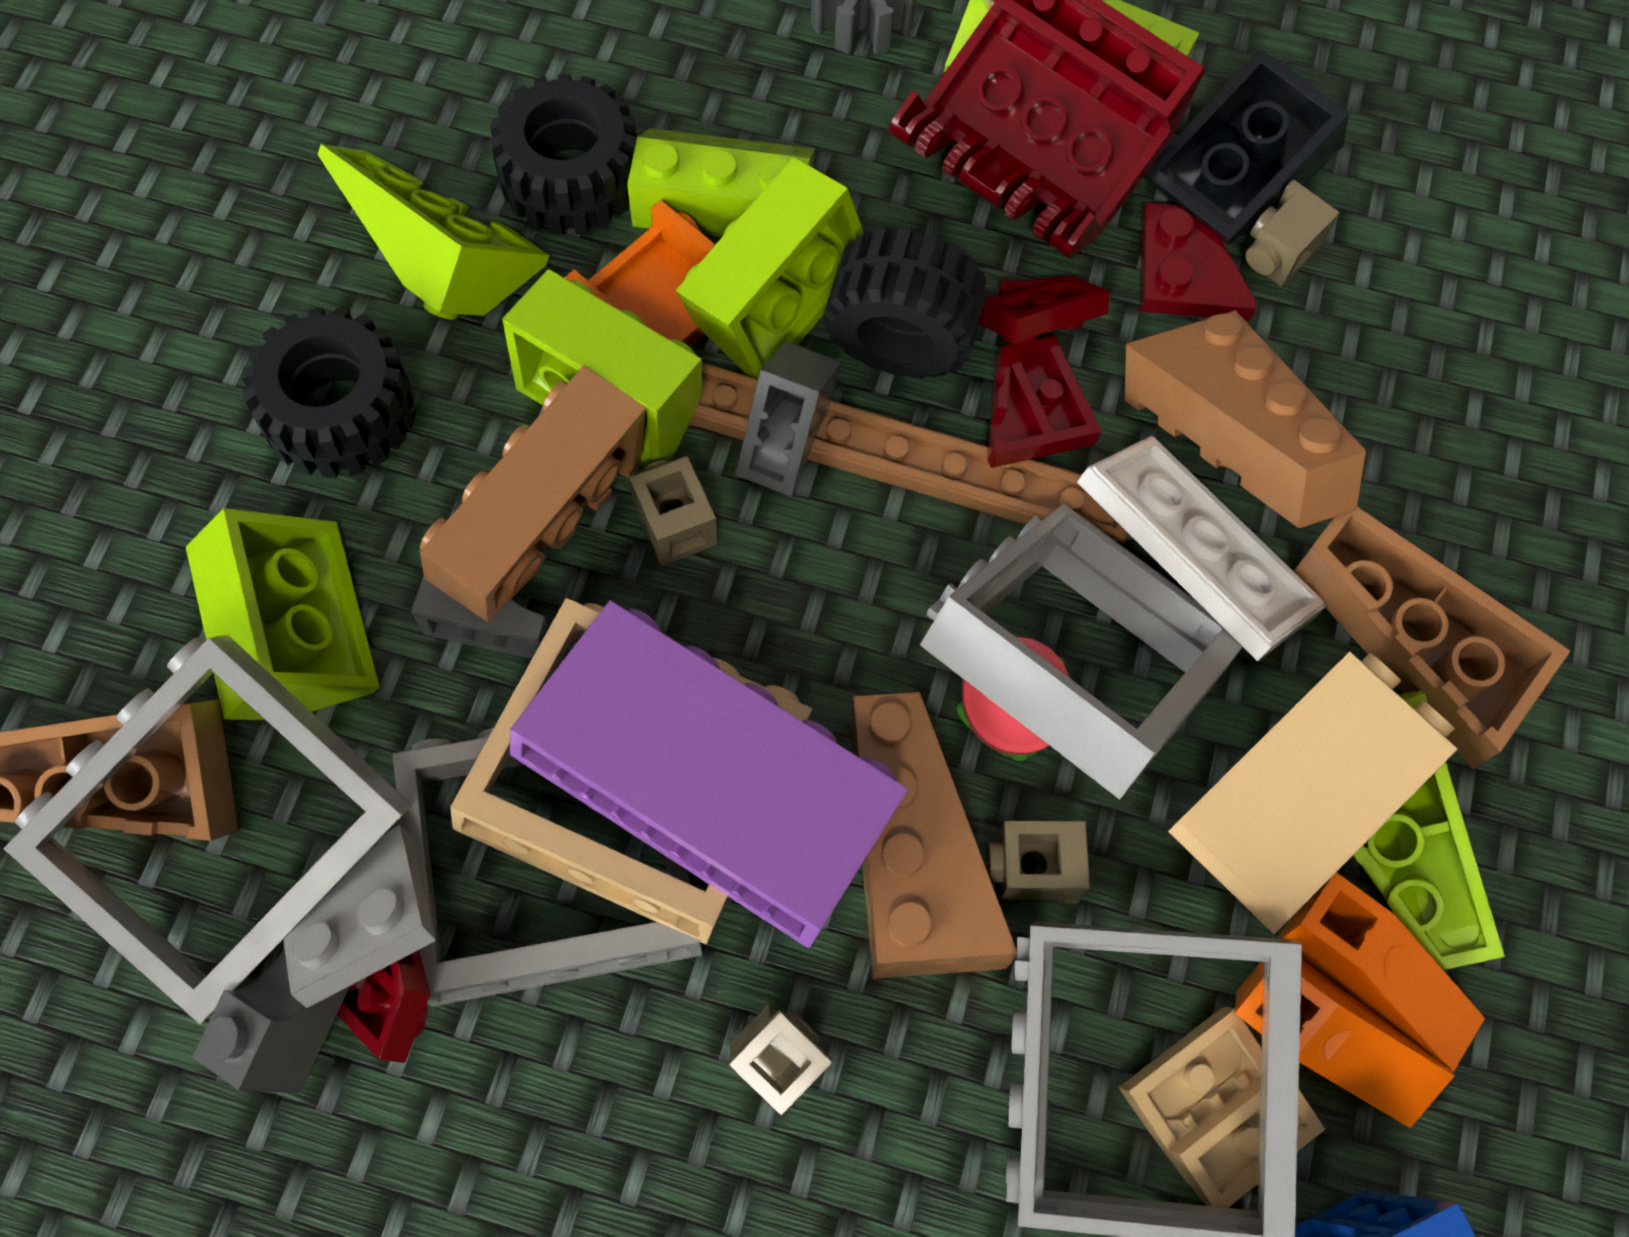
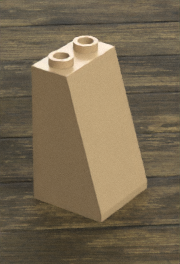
[1168,652,1457,934]

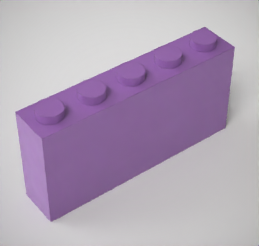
[510,600,908,949]

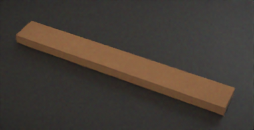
[689,363,1127,546]

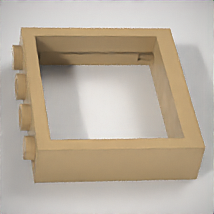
[450,598,813,944]

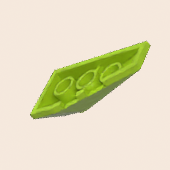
[317,144,550,320]
[1353,689,1505,970]

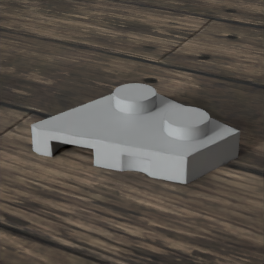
[283,825,436,1008]

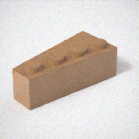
[1124,310,1366,528]
[420,366,646,623]
[1294,507,1571,769]
[850,692,1017,979]
[0,700,239,841]

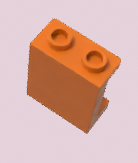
[564,200,716,347]

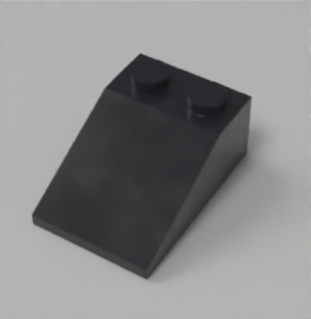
[1144,49,1349,244]

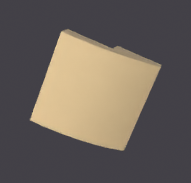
[1118,1006,1325,1208]

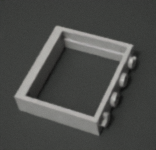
[920,503,1243,800]
[3,635,412,1024]
[393,728,702,1007]
[1006,922,1302,1237]

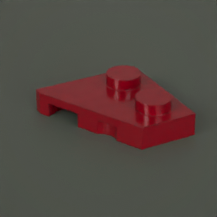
[1140,203,1256,321]
[979,275,1109,344]
[988,336,1102,468]
[337,950,431,1063]

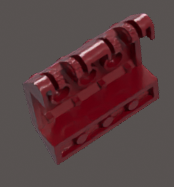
[889,0,1205,259]

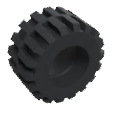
[490,74,637,235]
[823,228,988,378]
[242,308,414,478]

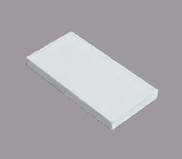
[1077,436,1327,661]

